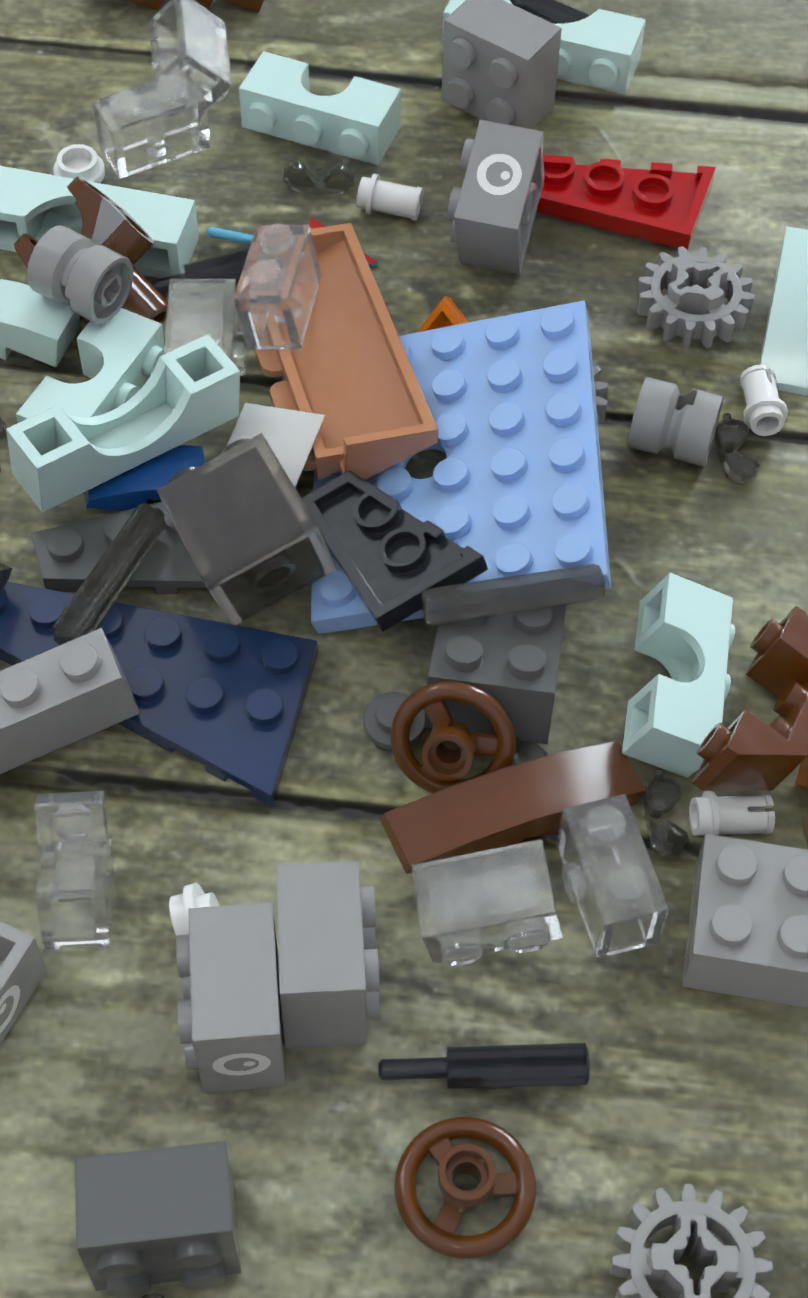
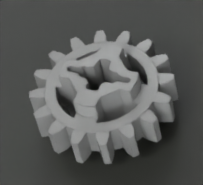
[636,246,755,348]
[609,1184,773,1298]

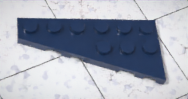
[0,580,318,808]

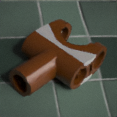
[14,176,173,324]

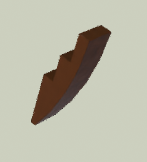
[380,740,647,874]

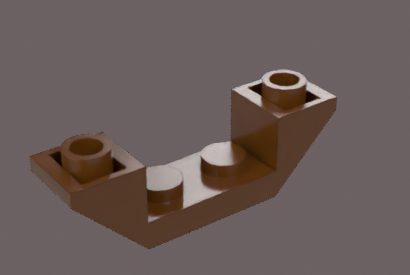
[692,606,808,791]

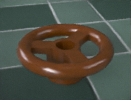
[391,681,516,794]
[394,1117,536,1258]

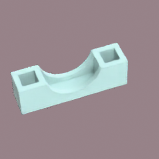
[442,0,646,95]
[0,166,199,278]
[6,334,240,513]

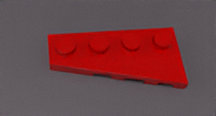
[537,155,716,250]

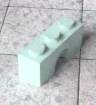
[239,51,401,165]
[16,308,168,423]
[622,573,735,778]

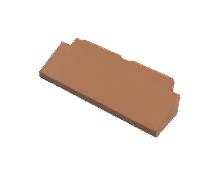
[240,223,438,482]

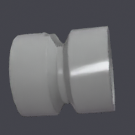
[27,225,134,324]
[628,377,724,467]

